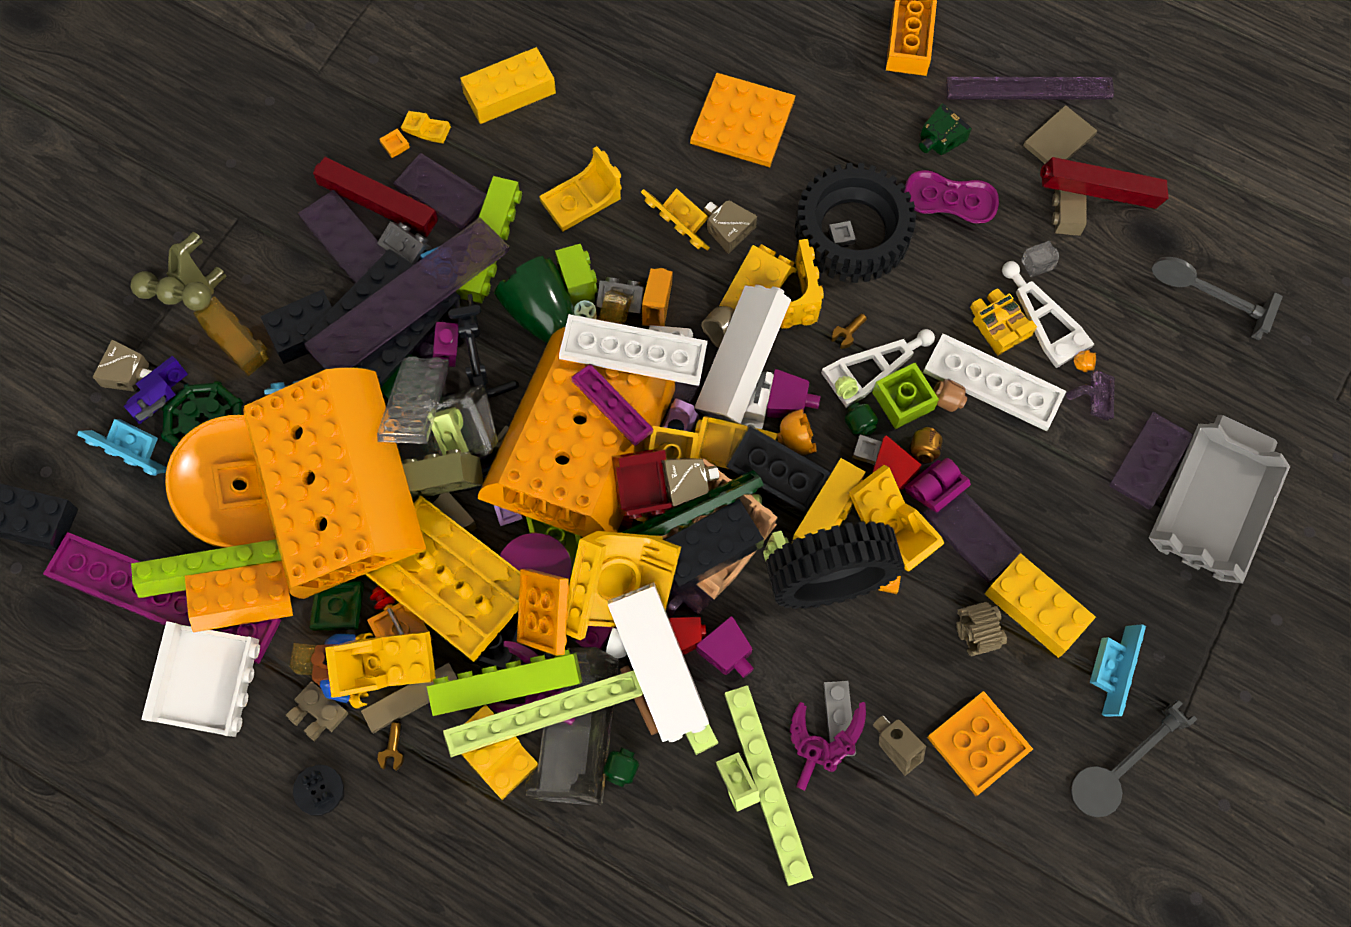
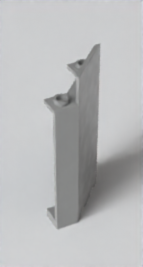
[1149,415,1290,584]

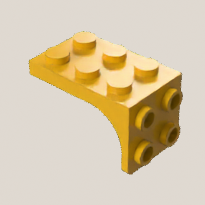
[539,146,622,232]
[780,239,824,329]
[719,244,798,310]
[695,416,777,470]

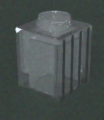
[1021,241,1060,277]

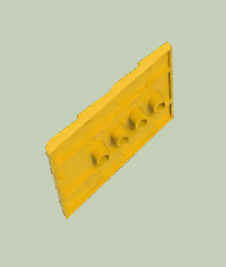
[365,495,520,662]

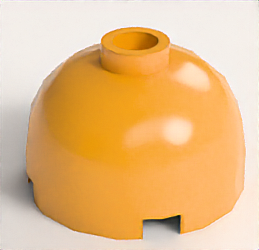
[777,409,817,456]

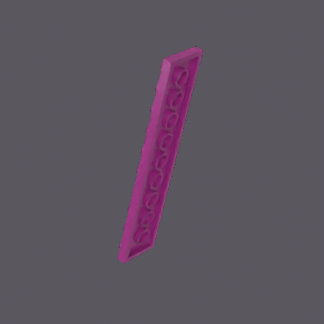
[43,532,281,664]

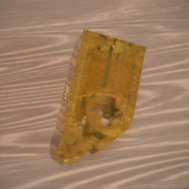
[599,289,632,325]

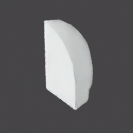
[606,627,627,661]

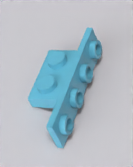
[77,419,167,476]
[1090,624,1146,717]

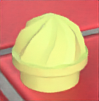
[835,376,858,399]

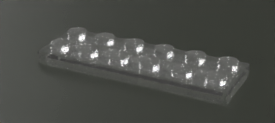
[377,357,449,444]

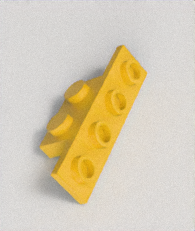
[641,189,710,251]

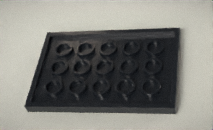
[303,249,461,388]

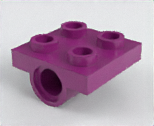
[904,458,971,513]

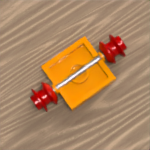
[367,586,433,641]

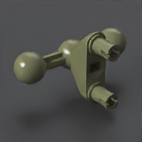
[130,232,226,311]

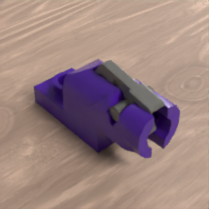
[124,356,188,424]

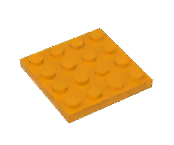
[690,73,796,167]

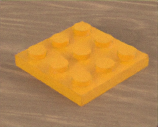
[517,569,569,655]
[927,691,1033,796]

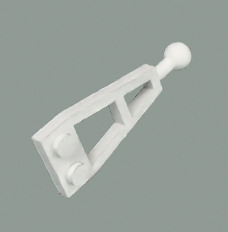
[1002,261,1094,368]
[821,329,935,408]

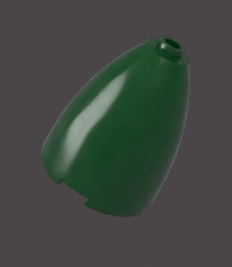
[494,256,575,343]

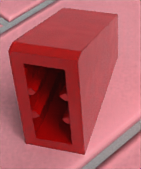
[872,435,921,492]
[669,617,706,655]

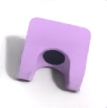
[662,398,699,432]

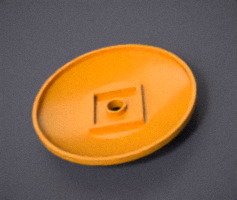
[165,415,313,548]

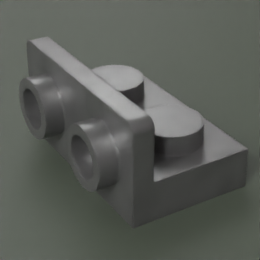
[377,221,432,265]
[596,277,645,313]

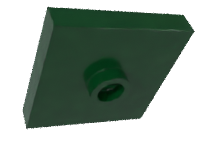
[309,581,364,631]

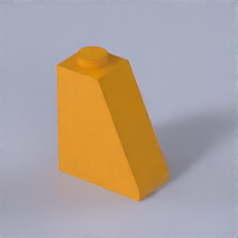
[642,268,672,326]

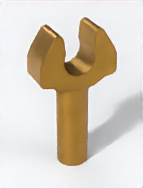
[831,313,867,349]
[377,723,404,771]

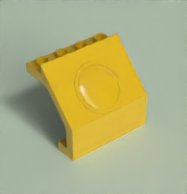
[566,531,681,640]

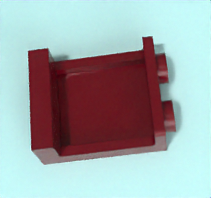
[612,448,672,519]

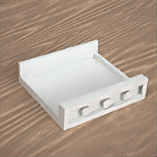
[141,621,260,737]

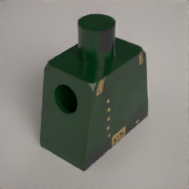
[919,103,972,155]

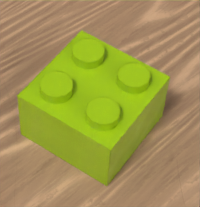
[555,244,598,308]
[872,363,939,429]

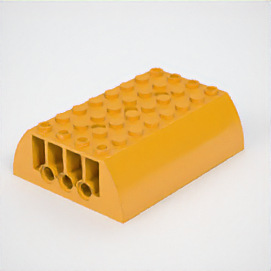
[478,327,675,537]
[243,368,426,599]

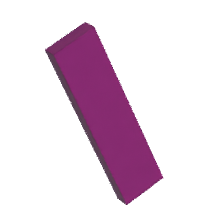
[572,364,653,446]

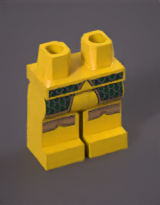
[970,288,1037,356]

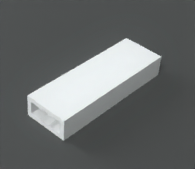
[695,285,791,424]
[608,582,709,742]

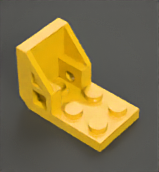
[848,465,944,572]
[325,631,436,697]

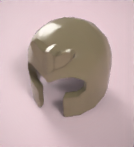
[701,306,735,348]

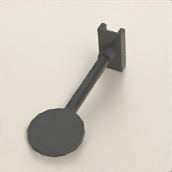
[1152,257,1283,340]
[1071,700,1197,817]

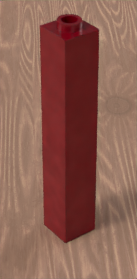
[313,157,438,237]
[1040,157,1169,209]

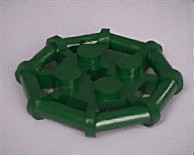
[161,381,244,448]

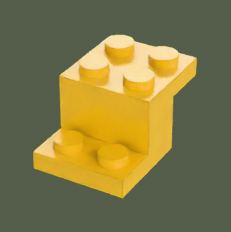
[461,705,539,800]

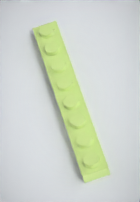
[443,670,643,757]
[724,686,813,886]

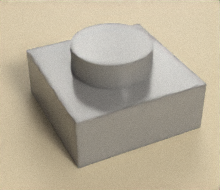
[829,221,856,246]
[853,435,882,465]

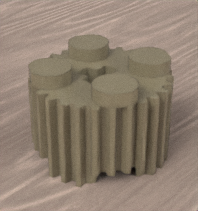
[956,602,1007,656]

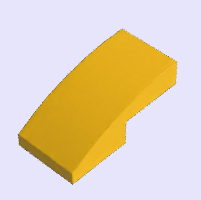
[401,111,451,144]

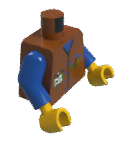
[311,633,374,708]

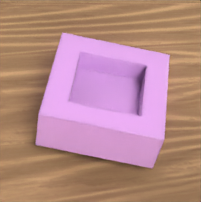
[494,505,523,526]

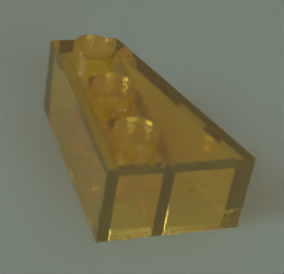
[193,296,269,376]

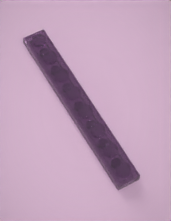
[946,77,1114,99]

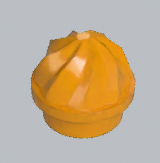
[1074,350,1096,372]

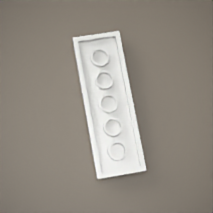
[559,314,707,386]
[923,334,1066,431]

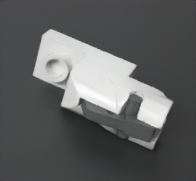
[740,371,774,429]

